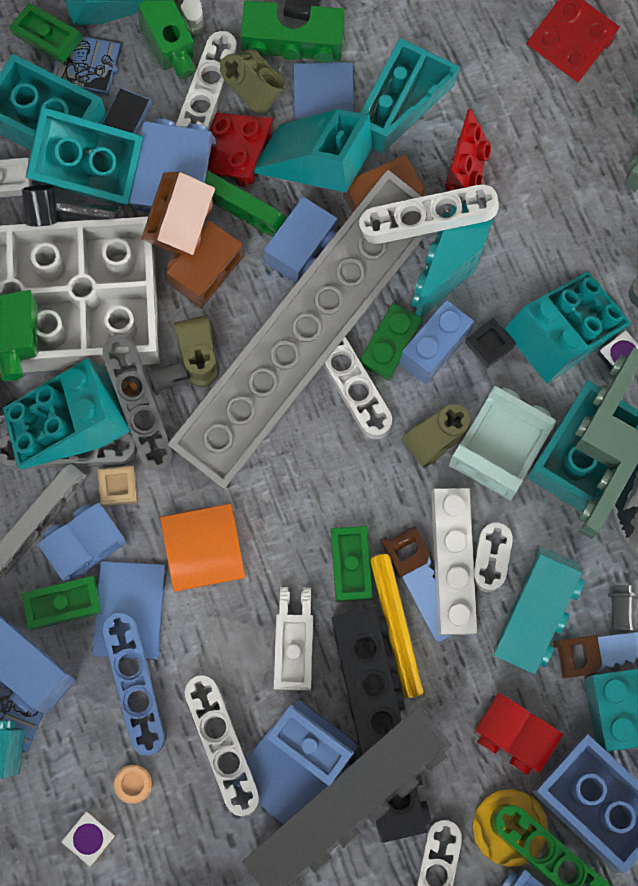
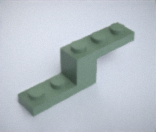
[575,347,638,539]

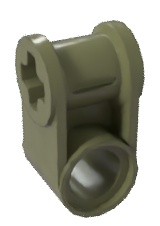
[220,49,286,114]
[173,315,218,387]
[401,404,470,468]

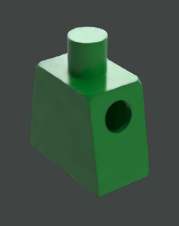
[138,0,197,79]
[0,290,38,381]

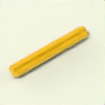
[370,554,423,699]

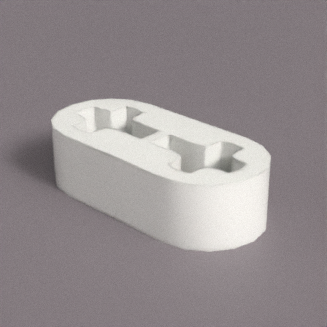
[474,523,513,592]

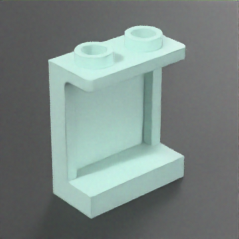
[448,386,557,501]

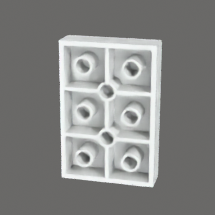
[0,217,160,372]

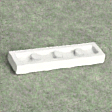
[431,488,477,635]

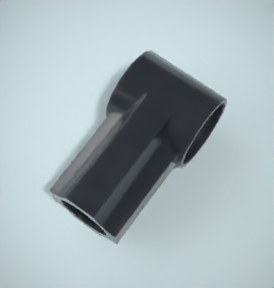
[21,181,58,227]

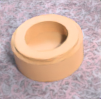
[114,765,153,804]

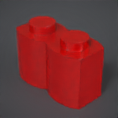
[473,693,563,776]

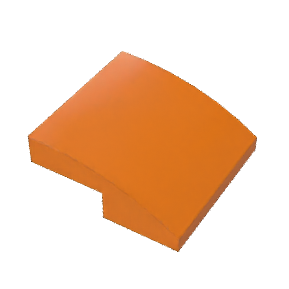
[160,503,246,592]

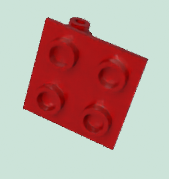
[526,0,620,83]
[444,109,491,192]
[207,113,274,188]

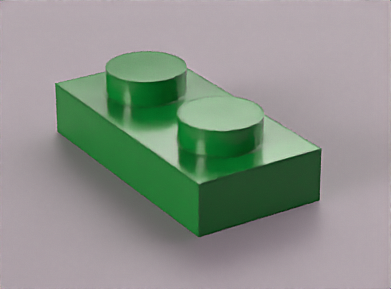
[9,3,83,64]
[360,303,423,381]
[330,526,373,602]
[21,576,103,631]

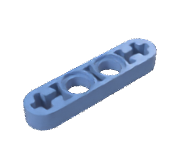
[103,612,166,756]

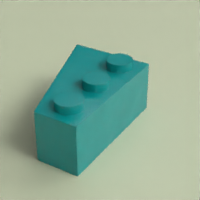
[360,38,461,153]

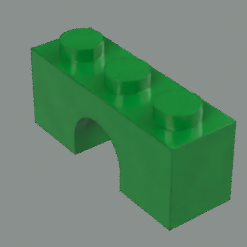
[240,0,345,63]

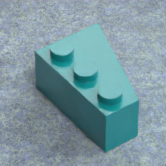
[494,545,585,674]

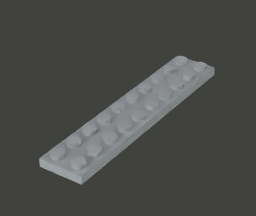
[167,170,443,490]

